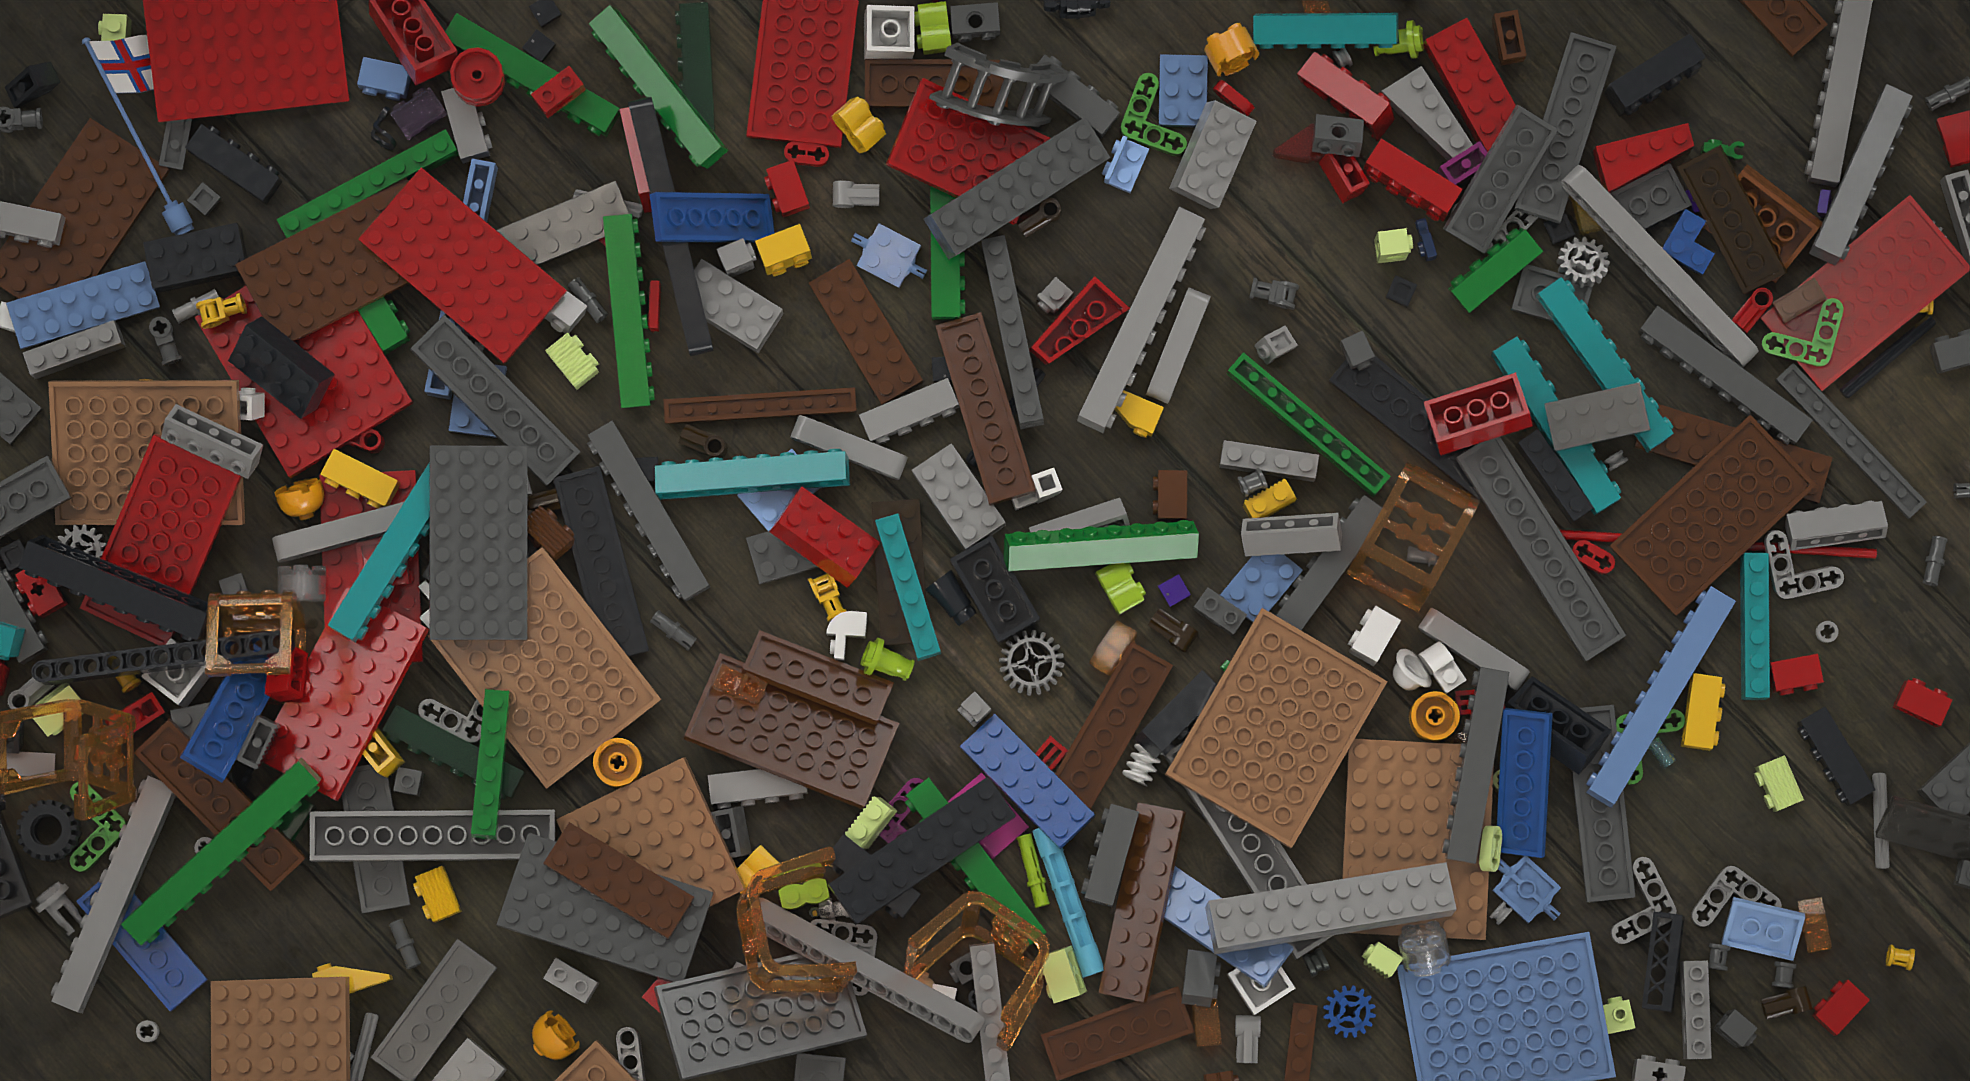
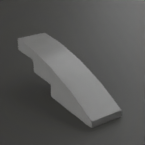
[0,752,55,778]

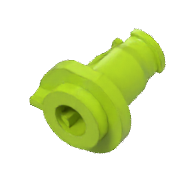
[1373,20,1424,59]
[860,637,915,681]

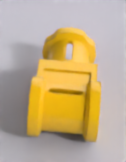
[196,293,247,329]
[808,573,847,621]

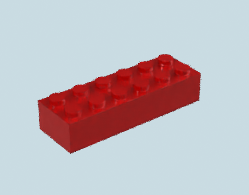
[1424,18,1516,152]

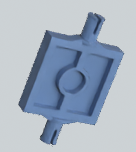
[851,224,927,288]
[1492,856,1561,923]

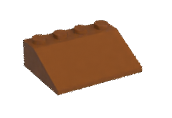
[1703,164,1823,283]

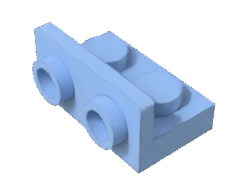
[1102,135,1149,193]

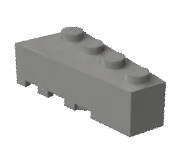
[1381,66,1473,161]

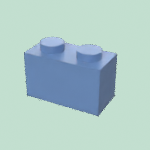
[357,57,411,101]

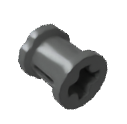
[1708,943,1731,971]
[1772,962,1797,989]

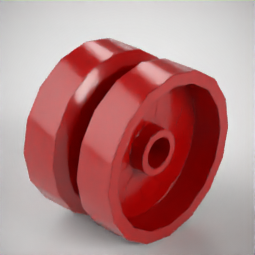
[450,48,505,107]

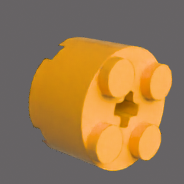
[1204,23,1259,77]
[1409,691,1460,742]
[593,738,644,788]

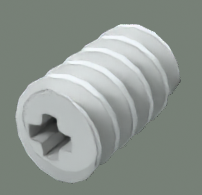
[1122,744,1163,787]

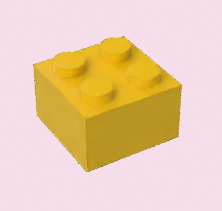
[755,224,812,276]

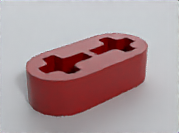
[1213,80,1255,116]
[784,141,829,167]
[1572,540,1615,574]

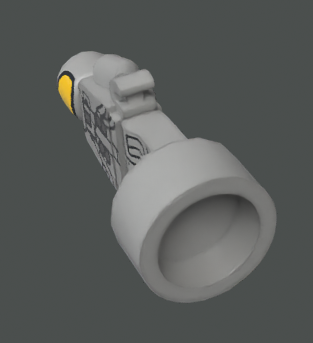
[809,898,849,921]

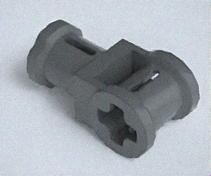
[0,107,43,133]
[1249,278,1300,310]
[149,317,183,366]
[1237,468,1268,498]

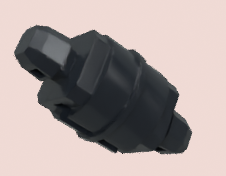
[1043,0,1110,20]

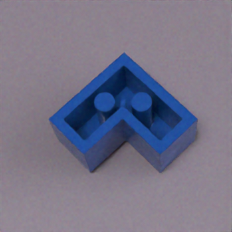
[1662,209,1715,276]

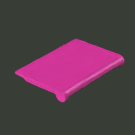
[948,773,1029,859]

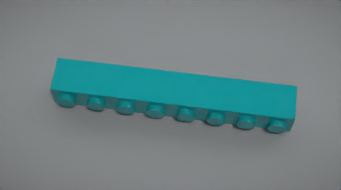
[1536,277,1674,453]
[1491,337,1621,516]
[655,449,850,500]
[328,464,429,643]

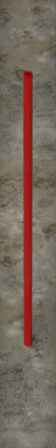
[1559,529,1877,559]

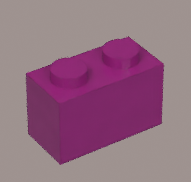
[1437,141,1488,186]

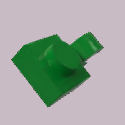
[1700,139,1744,161]

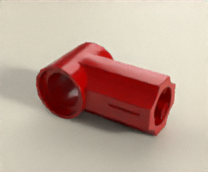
[1732,288,1773,334]

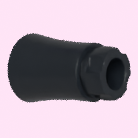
[925,569,977,626]

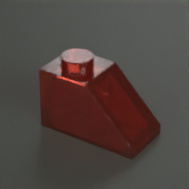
[1273,123,1325,164]

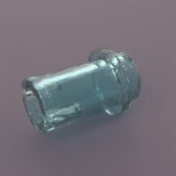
[1648,737,1676,768]

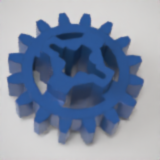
[1323,985,1376,1038]

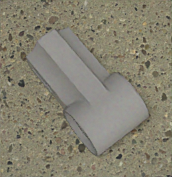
[832,181,880,208]
[8,672,55,715]
[1235,1015,1261,1063]

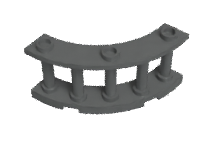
[929,43,1069,127]

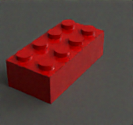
[369,0,457,85]
[1363,138,1463,221]
[1424,373,1533,455]
[769,486,880,588]

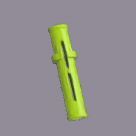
[1017,834,1050,908]

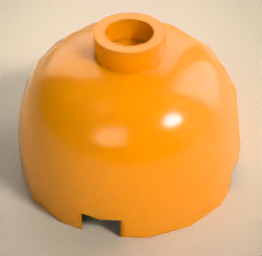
[274,478,324,520]
[532,1010,580,1060]

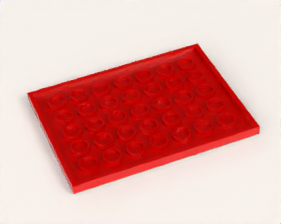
[143,0,349,123]
[195,286,414,478]

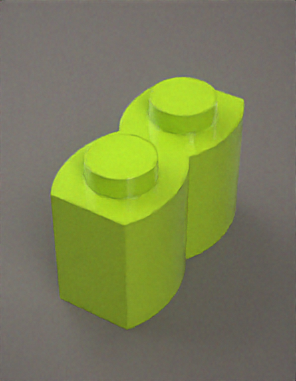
[914,1,951,55]
[1095,563,1146,615]
[778,878,830,910]

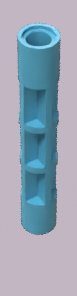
[1032,828,1104,978]

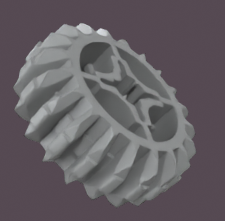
[999,630,1064,696]

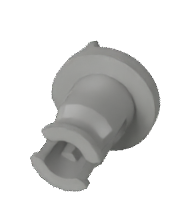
[35,881,83,936]

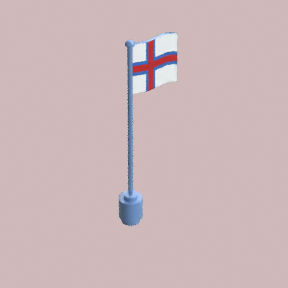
[82,35,194,235]

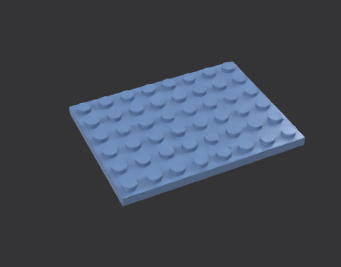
[1397,932,1616,1081]

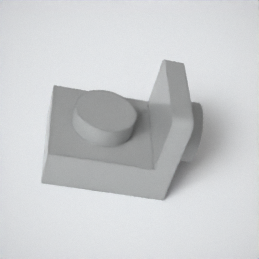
[1037,277,1074,315]
[1255,325,1298,365]

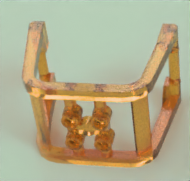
[1346,461,1480,612]
[205,590,306,706]
[0,699,137,821]
[736,847,857,993]
[904,891,1050,1051]

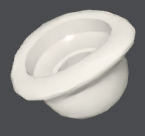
[1393,649,1432,690]

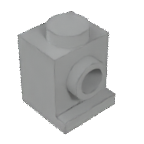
[957,692,991,727]

